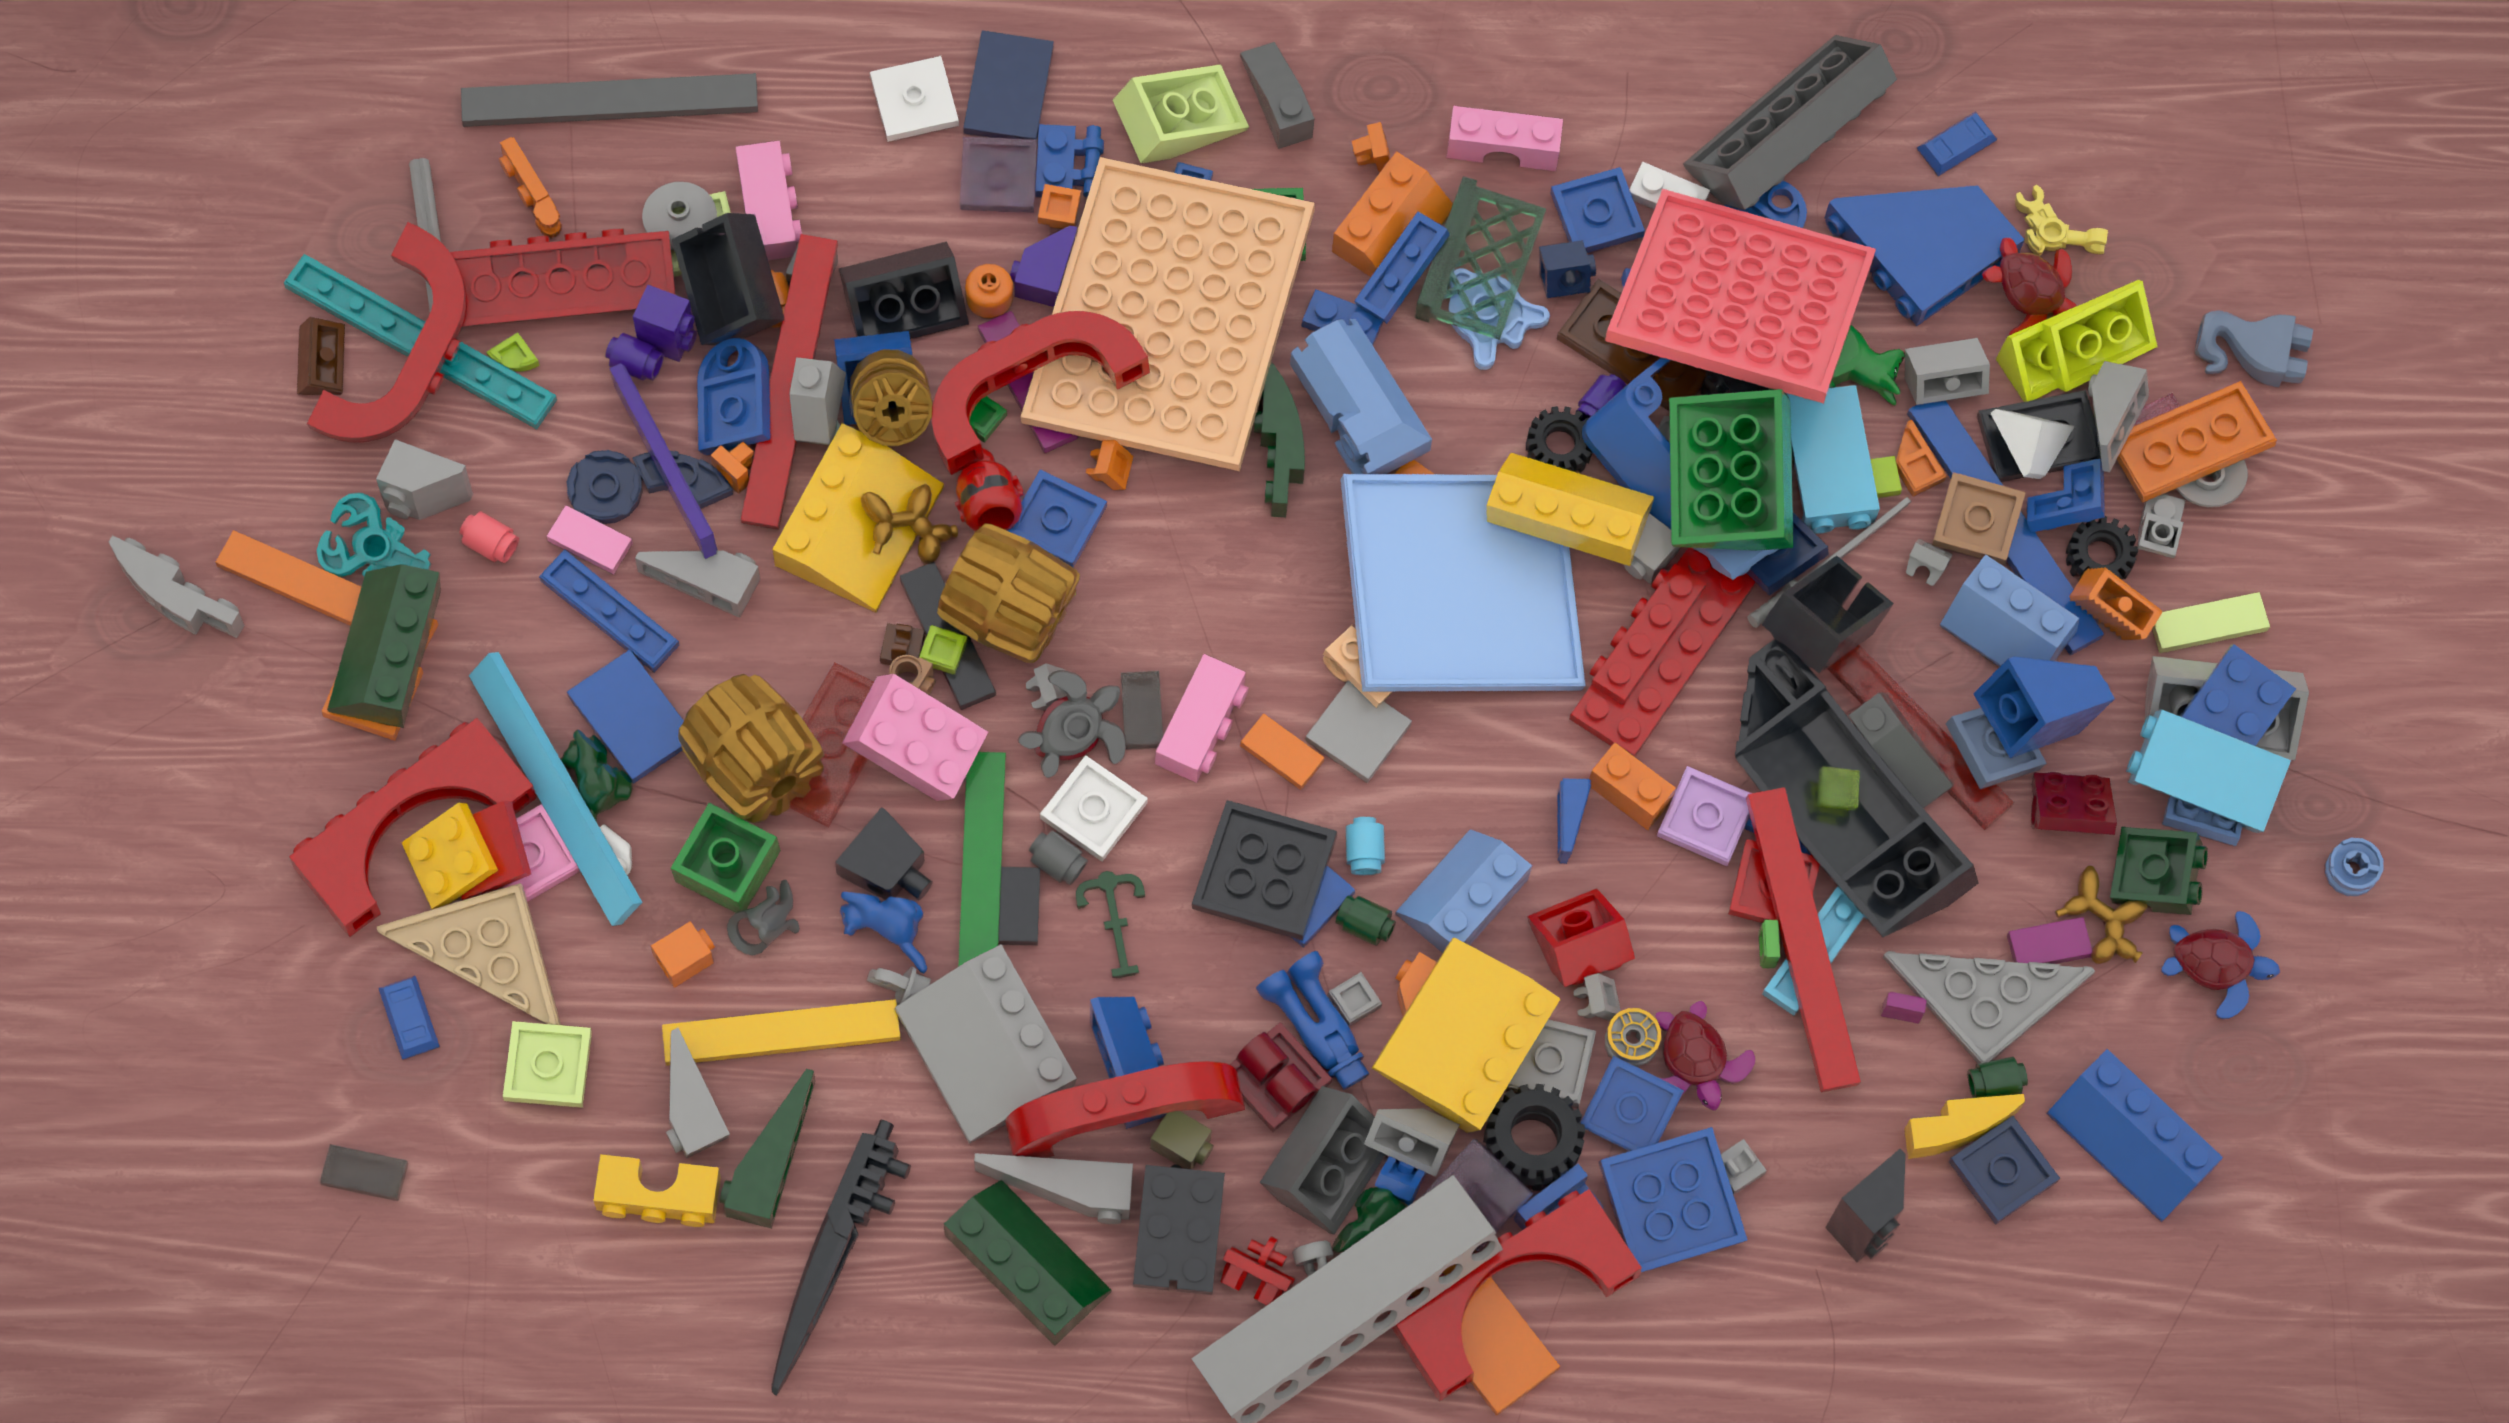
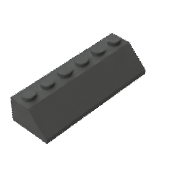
[1683,35,1897,210]

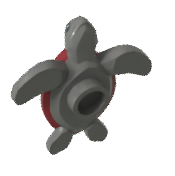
[1018,670,1126,778]

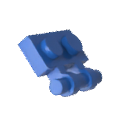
[1035,124,1104,198]

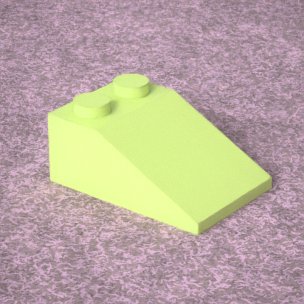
[1113,64,1249,163]

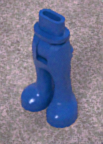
[1256,951,1369,1090]

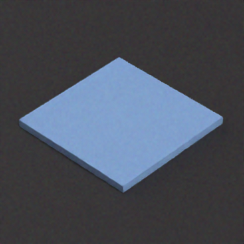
[1340,474,1586,692]

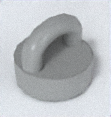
[1292,1240,1334,1276]

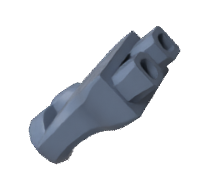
[2195,310,2313,388]

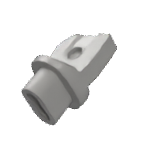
[866,966,931,1005]

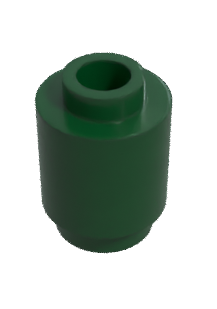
[1335,895,1396,946]
[1967,1057,2028,1098]

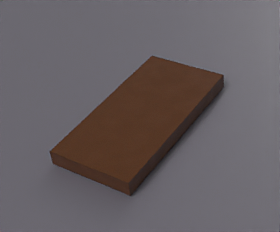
[1556,279,1706,412]

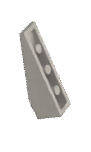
[974,1153,1133,1224]

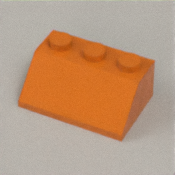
[1332,151,1455,277]

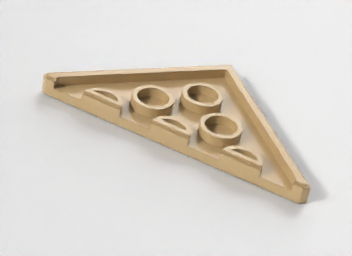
[377,883,561,1025]

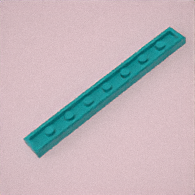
[284,254,557,430]

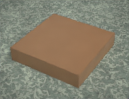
[1932,472,2026,565]

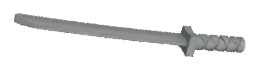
[1747,497,1912,628]

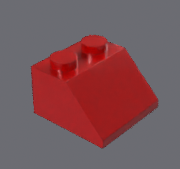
[1527,888,1635,987]

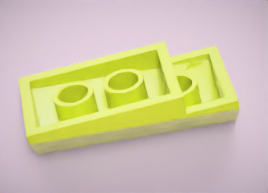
[1996,280,2158,402]

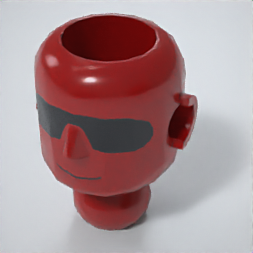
[954,447,1025,532]

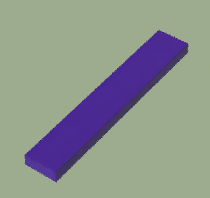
[609,363,718,559]

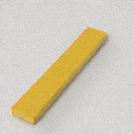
[662,999,900,1066]

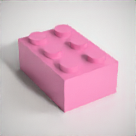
[842,674,988,801]

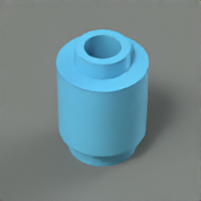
[1346,817,1385,875]

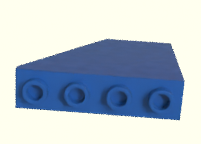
[1824,185,2025,326]

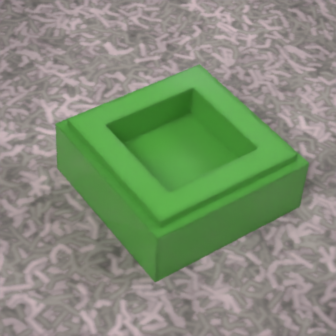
[1758,920,1780,968]

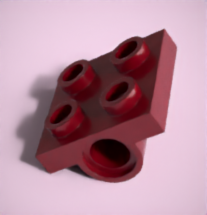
[2031,772,2117,835]
[1229,1022,1332,1132]

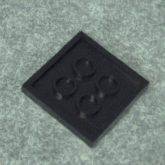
[1192,800,1337,941]

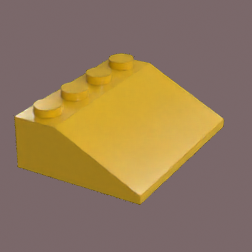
[772,423,944,612]
[1372,937,1560,1133]

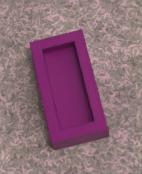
[2007,917,2093,964]

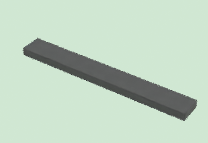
[461,73,758,127]

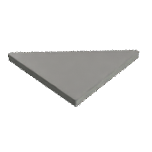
[1883,951,2095,1064]

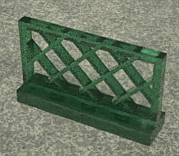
[1415,176,1546,340]

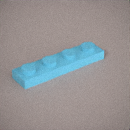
[1762,886,1864,1016]

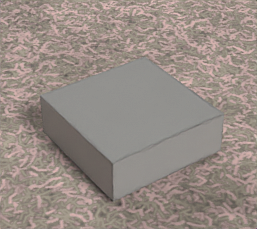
[1328,972,1382,1026]

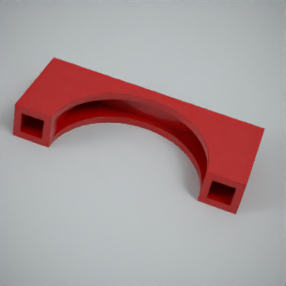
[1388,1189,1642,1402]

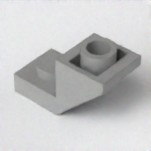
[2137,494,2186,558]

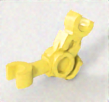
[2015,185,2108,256]

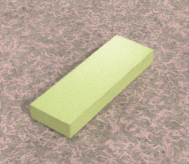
[2152,592,2270,653]

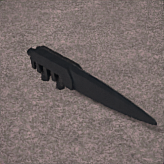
[771,1120,911,1396]

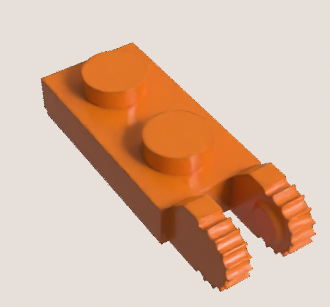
[499,137,562,238]

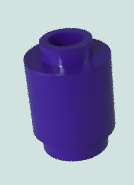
[605,333,664,381]
[1576,374,1626,421]

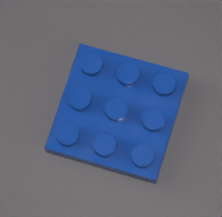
[1598,1127,1748,1273]

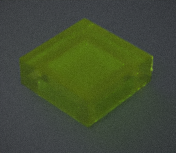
[1817,767,1860,810]

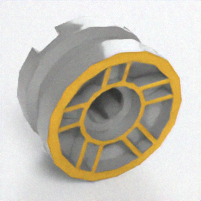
[1605,1008,1661,1067]

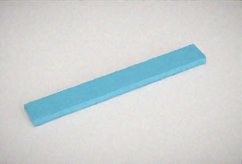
[469,652,643,926]

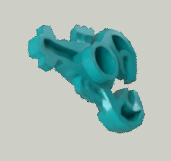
[316,492,432,577]

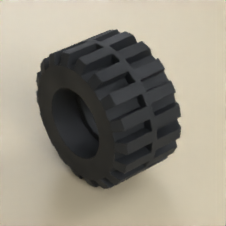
[1483,1084,1585,1191]

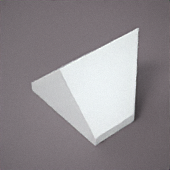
[1991,409,2075,479]

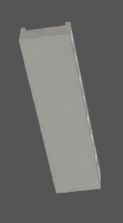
[1191,1175,1503,1423]

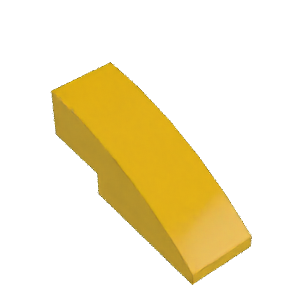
[1904,1094,2025,1159]

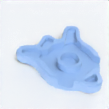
[1448,268,1550,370]

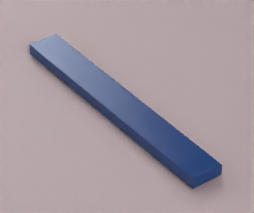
[1907,400,2104,656]

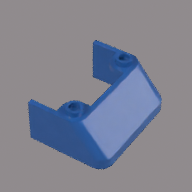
[1582,358,1671,530]

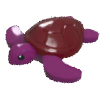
[1655,1001,1755,1111]

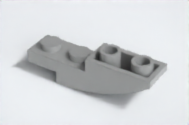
[109,535,245,638]

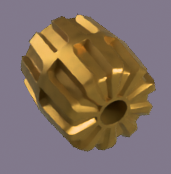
[937,524,1080,663]
[678,674,824,823]

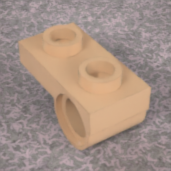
[1323,625,1393,708]

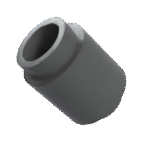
[1029,830,1088,885]

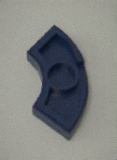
[632,451,733,509]

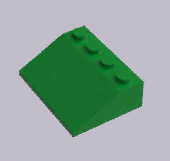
[1669,389,1793,551]

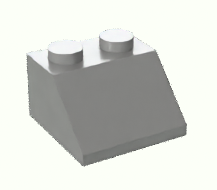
[376,440,473,520]

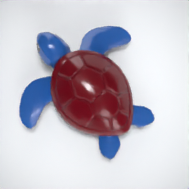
[2161,911,2280,1019]

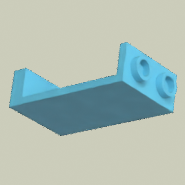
[1786,385,1880,534]
[2126,710,2291,833]

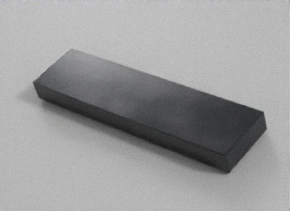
[899,562,996,710]

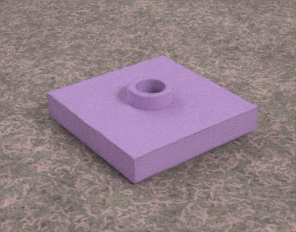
[1657,766,1752,866]

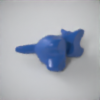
[840,892,927,974]

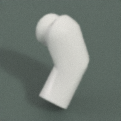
[600,824,632,875]

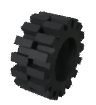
[1526,406,1593,473]
[2065,516,2138,582]

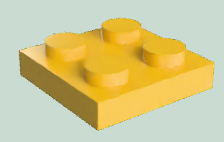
[401,803,498,909]

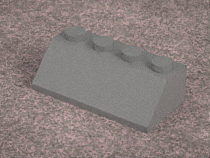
[2143,656,2309,760]

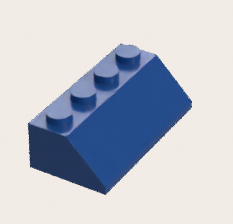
[2047,1049,2223,1222]

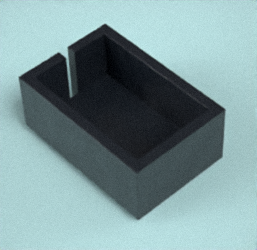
[672,213,785,345]
[1762,556,1894,674]
[1133,1165,1225,1295]

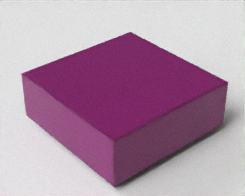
[1881,992,1927,1024]

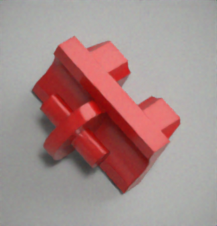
[1220,1236,1296,1306]

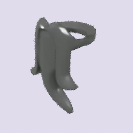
[727,879,800,955]

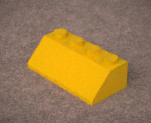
[1486,453,1654,566]

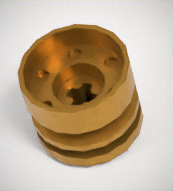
[850,349,932,446]

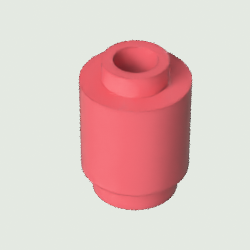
[460,511,519,563]

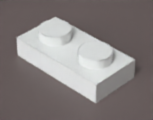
[1629,162,1710,209]

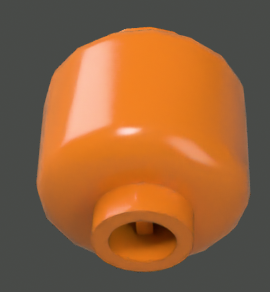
[965,264,1013,319]

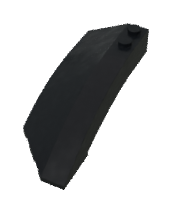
[1735,639,1979,938]

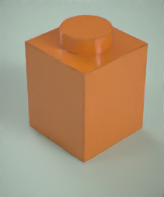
[651,921,715,988]

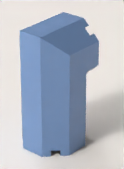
[1290,319,1432,474]

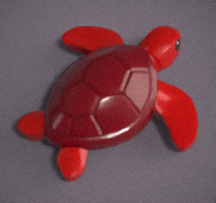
[1982,237,2077,335]

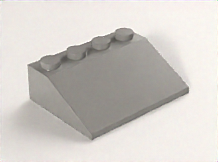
[894,945,1077,1144]

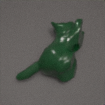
[560,729,633,822]
[1332,1187,1408,1253]

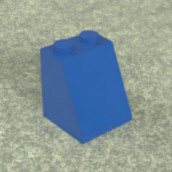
[1973,656,2115,759]

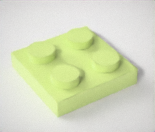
[503,1021,592,1108]

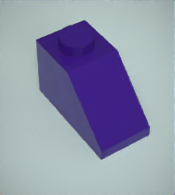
[1010,225,1077,307]

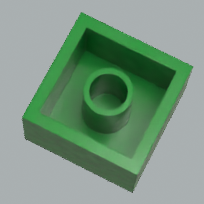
[671,803,781,913]

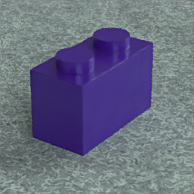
[633,285,697,362]

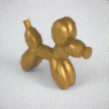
[861,484,958,564]
[2055,865,2147,964]

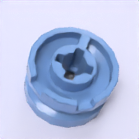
[2325,838,2383,896]

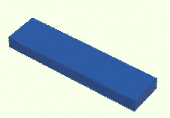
[539,549,680,673]

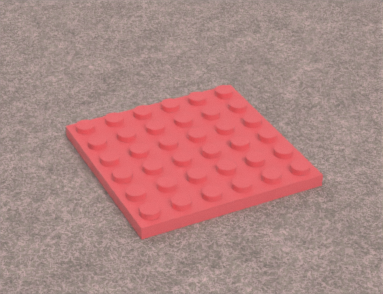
[1605,189,1876,404]

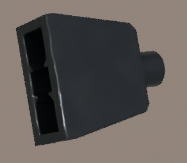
[835,807,933,900]

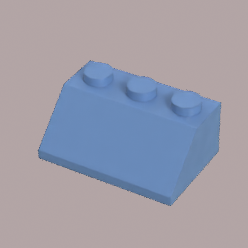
[1940,554,2079,667]
[1395,829,1532,953]

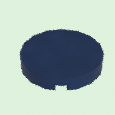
[566,450,643,524]

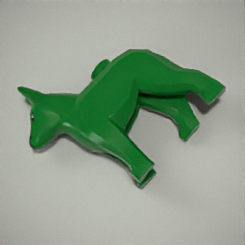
[1829,325,1905,406]

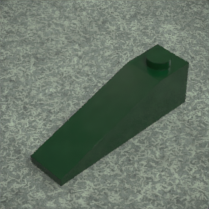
[720,1069,816,1229]

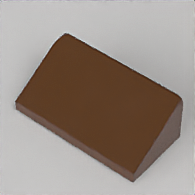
[297,317,345,395]

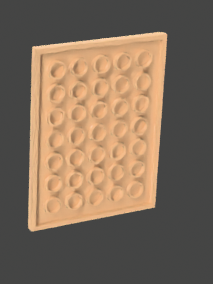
[1021,157,1315,471]

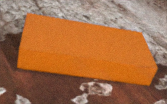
[1240,713,1325,790]

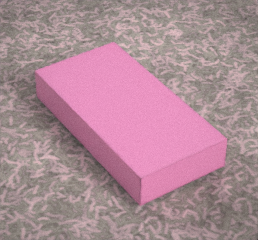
[547,506,633,575]

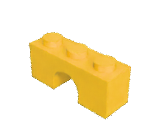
[593,1154,721,1227]

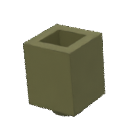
[1150,1111,1214,1170]

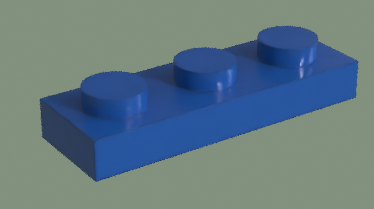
[1354,212,1450,324]

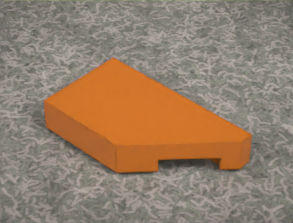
[1896,420,1947,497]

